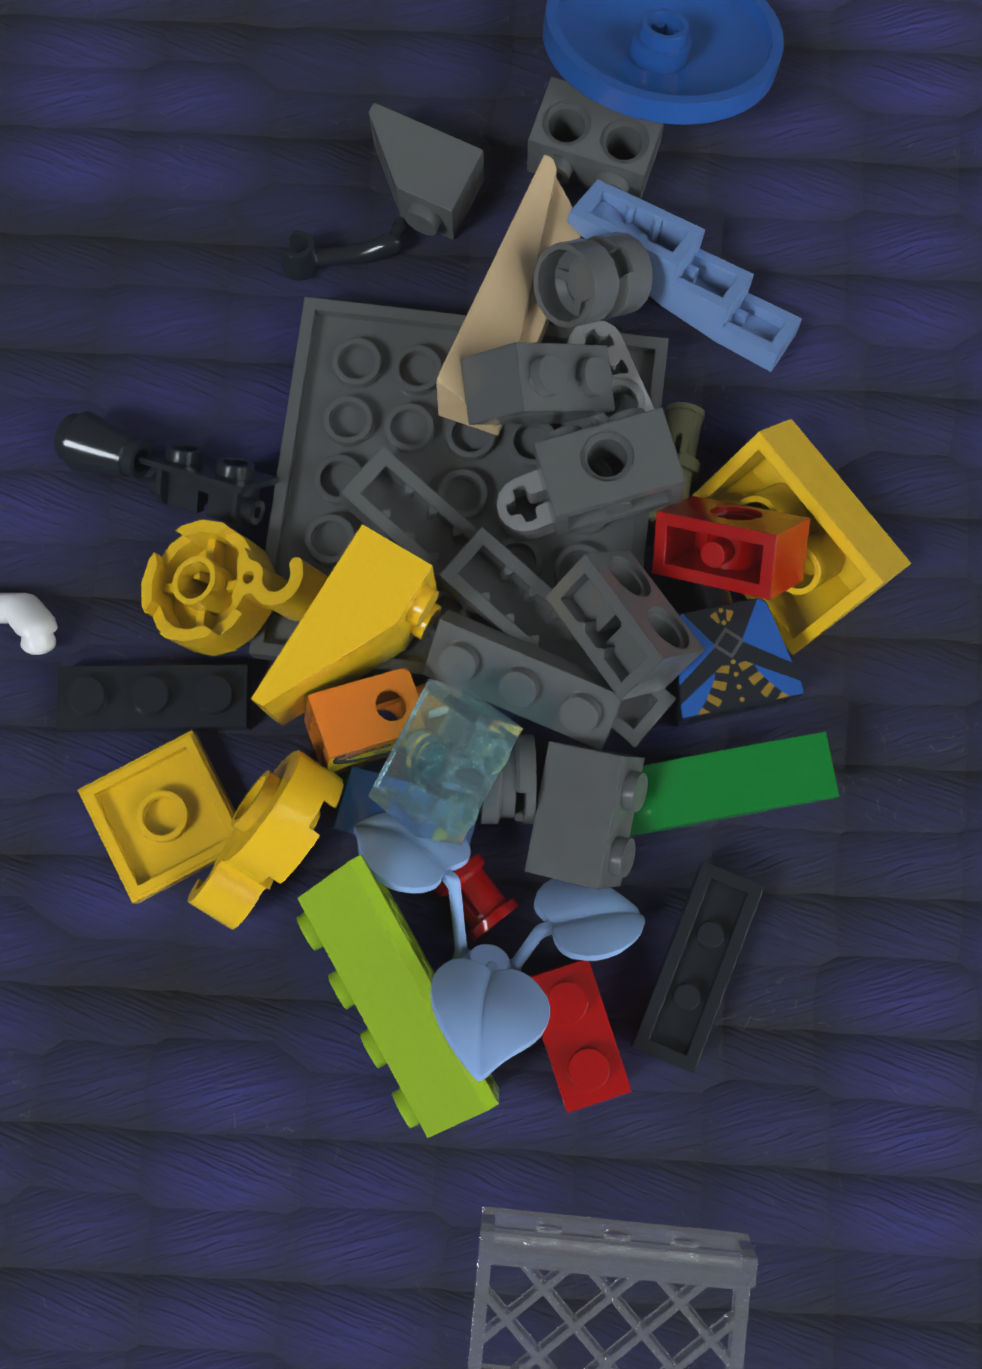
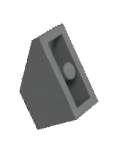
[369,103,484,240]

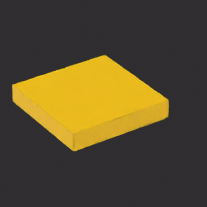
[78,730,236,904]

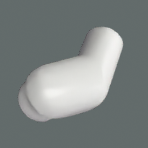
[0,593,58,655]

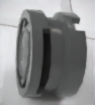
[480,733,536,824]

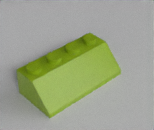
[296,855,499,1138]

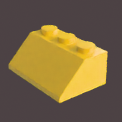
[692,419,912,655]

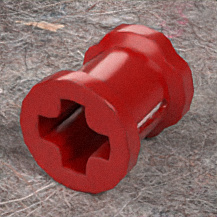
[434,854,519,942]

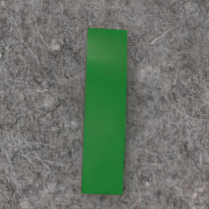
[630,732,840,837]

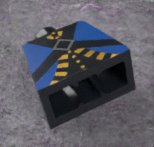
[671,581,804,727]

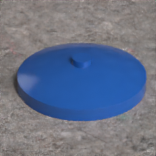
[543,0,784,125]

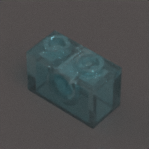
[368,679,523,845]

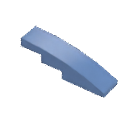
[567,179,802,372]

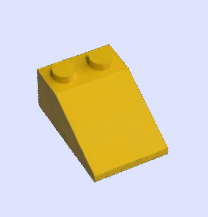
[251,524,441,726]

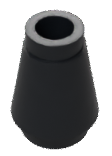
[54,411,153,479]

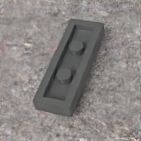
[422,610,623,751]

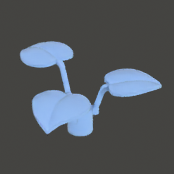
[353,810,645,1081]

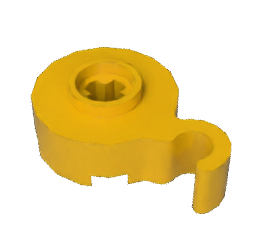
[141,519,328,656]
[187,750,344,930]

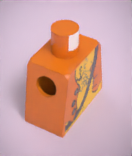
[304,668,457,775]

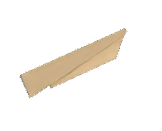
[436,155,583,436]

